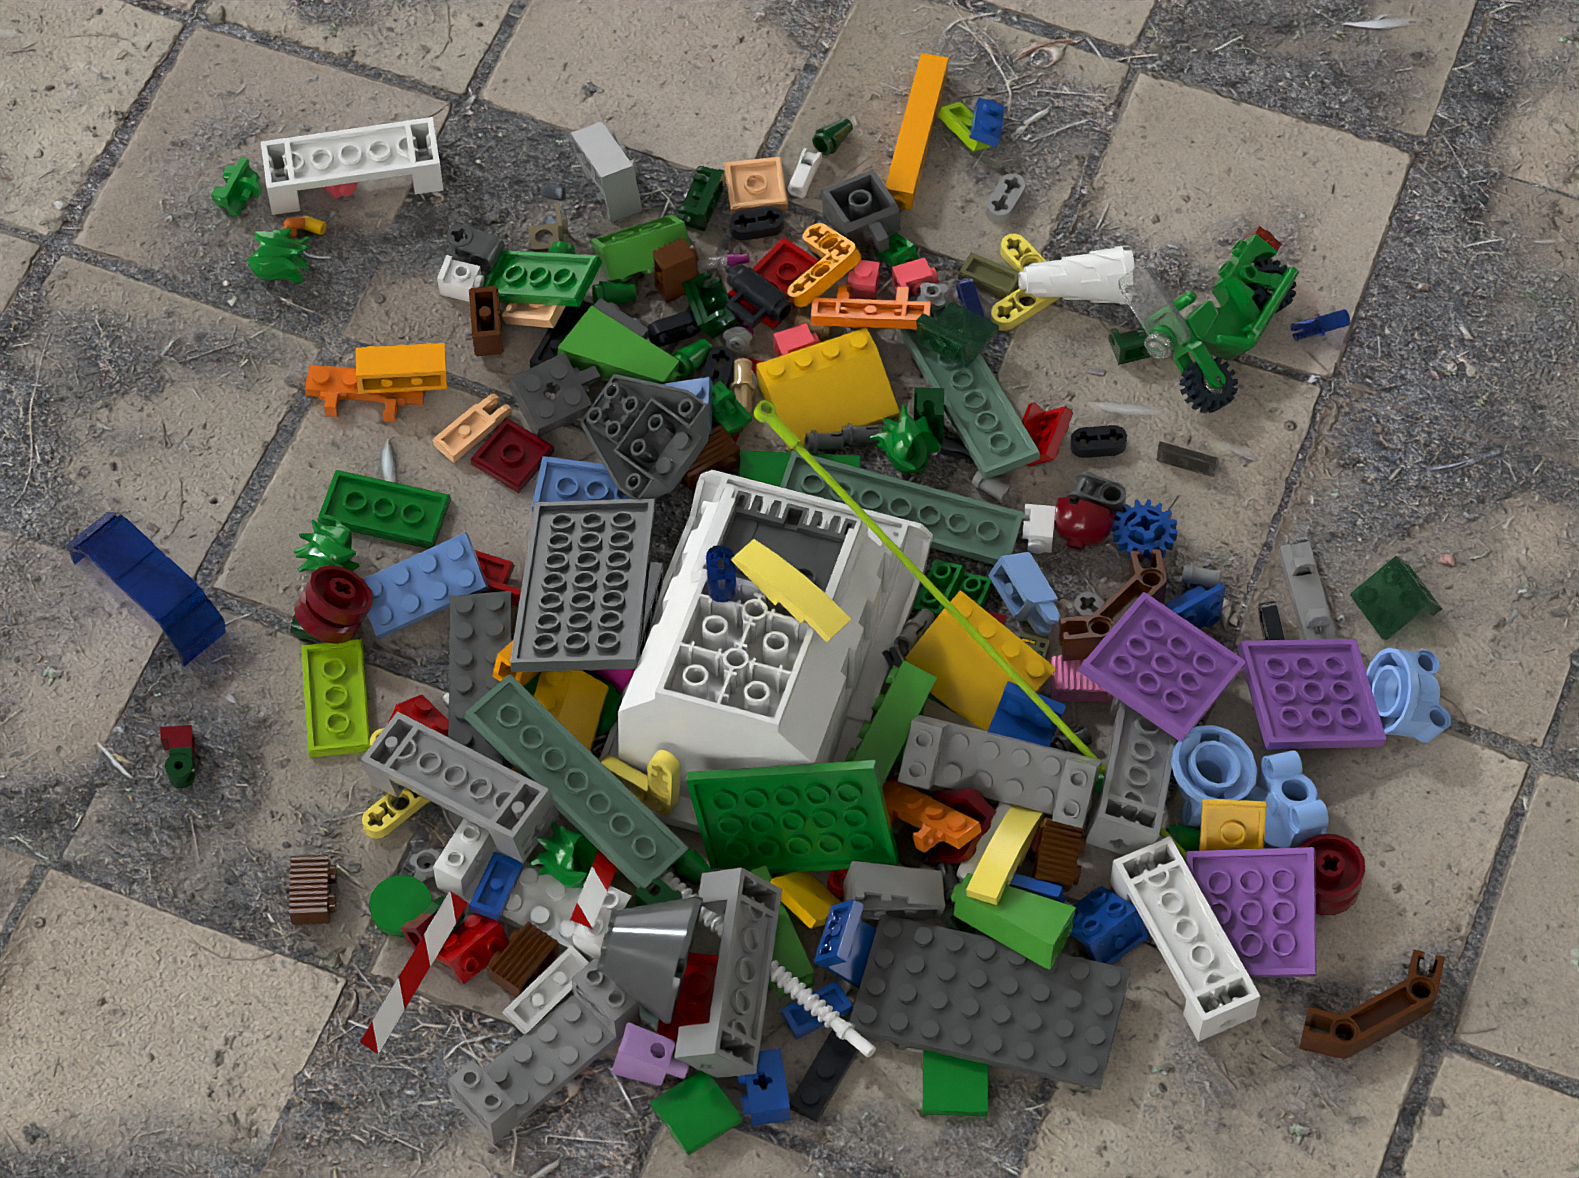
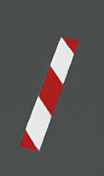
[570,850,617,929]
[359,891,468,1054]

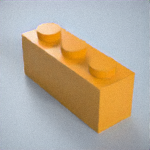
[356,343,448,394]

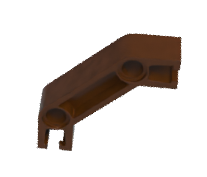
[1058,549,1167,661]
[1299,949,1445,1059]

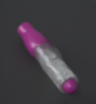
[695,254,750,271]

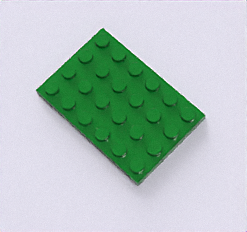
[686,760,899,873]

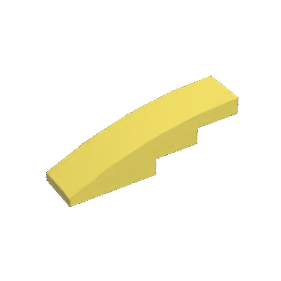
[731,539,851,642]
[966,805,1043,905]

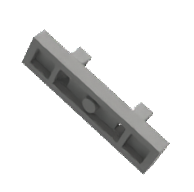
[1279,541,1337,640]

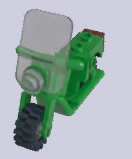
[1118,226,1299,413]

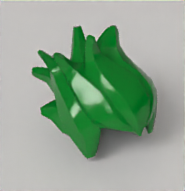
[247,228,311,284]
[870,405,942,474]
[294,518,360,572]
[530,822,598,889]

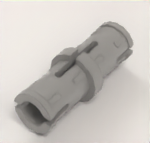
[894,609,935,654]

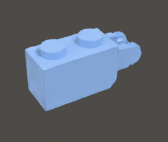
[988,552,1061,637]

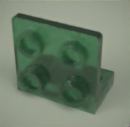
[916,302,999,368]
[1350,556,1443,640]

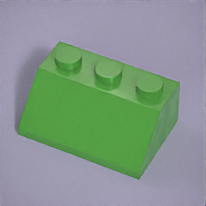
[590,214,690,283]

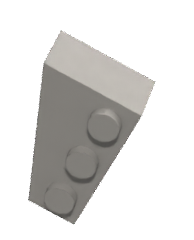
[570,121,643,223]
[843,861,945,920]

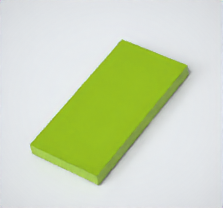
[301,639,371,758]

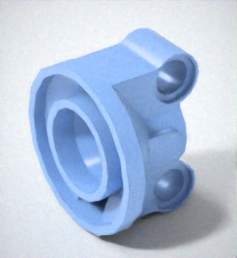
[1366,648,1451,743]
[1171,725,1257,827]
[1244,750,1329,849]

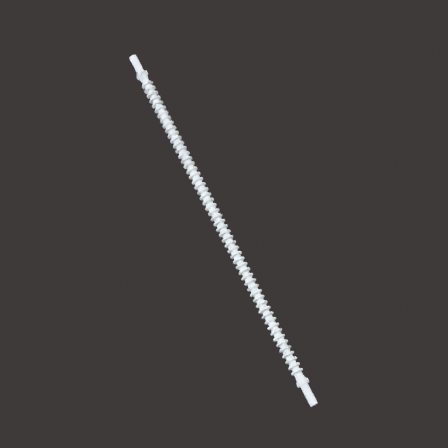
[442,692,876,1057]

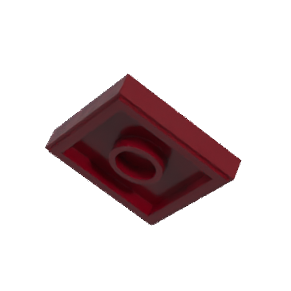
[470,418,555,493]

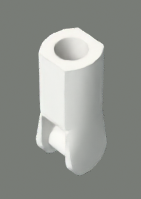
[787,148,822,198]

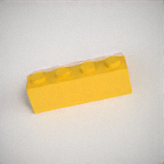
[756,327,900,452]
[905,590,1056,731]

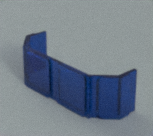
[66,512,226,666]

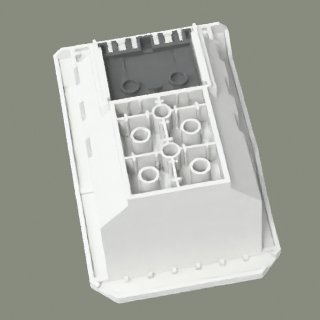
[599,470,933,833]

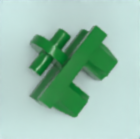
[211,157,262,216]
[712,381,752,437]

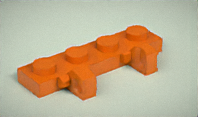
[811,284,931,330]
[305,365,425,422]
[882,778,981,853]

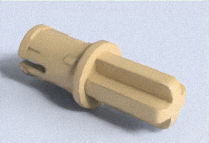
[731,359,754,414]

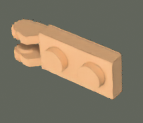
[433,393,512,463]

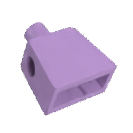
[611,1022,689,1086]

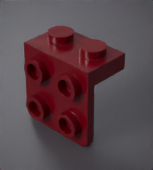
[928,788,997,864]

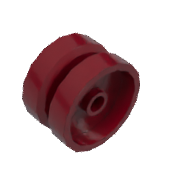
[294,565,373,644]
[1300,834,1365,915]

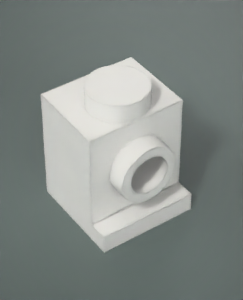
[437,255,485,302]
[1022,504,1056,554]

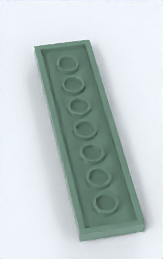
[896,293,1040,480]
[780,450,1024,565]
[464,674,689,890]

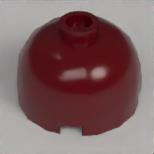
[1054,497,1116,550]

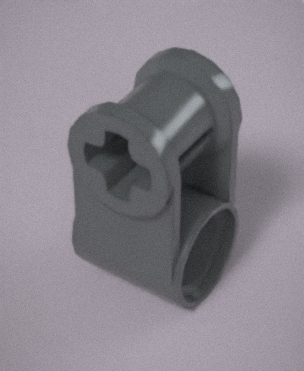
[447,224,505,272]
[1066,471,1126,515]

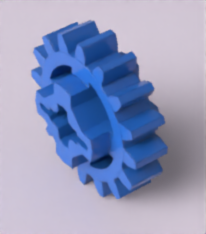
[1111,499,1178,562]

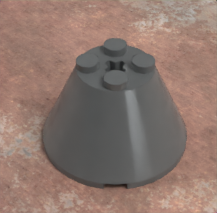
[597,896,703,1024]

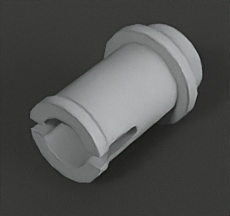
[972,470,1012,503]
[1181,563,1220,588]

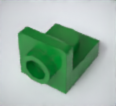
[872,233,919,268]

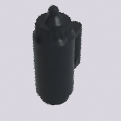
[725,264,793,328]

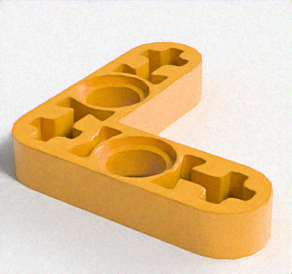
[787,223,861,307]

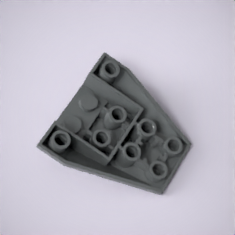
[580,374,710,499]

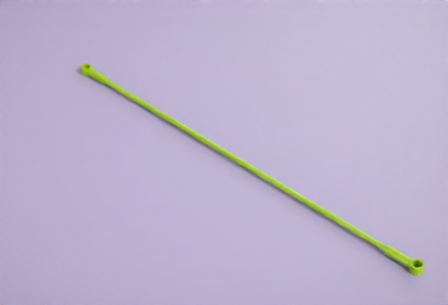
[754,400,1186,863]

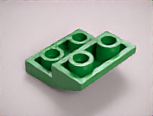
[912,559,994,619]
[650,1070,743,1156]

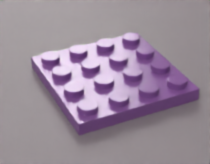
[1078,592,1246,742]
[1237,639,1387,750]
[1186,847,1317,978]

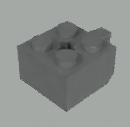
[821,169,901,253]
[509,352,600,437]

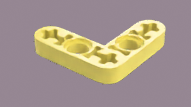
[991,234,1060,331]
[362,728,430,839]
[600,750,681,816]

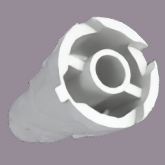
[1018,246,1136,305]

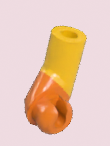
[283,215,326,238]

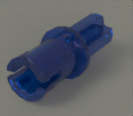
[1290,309,1350,341]

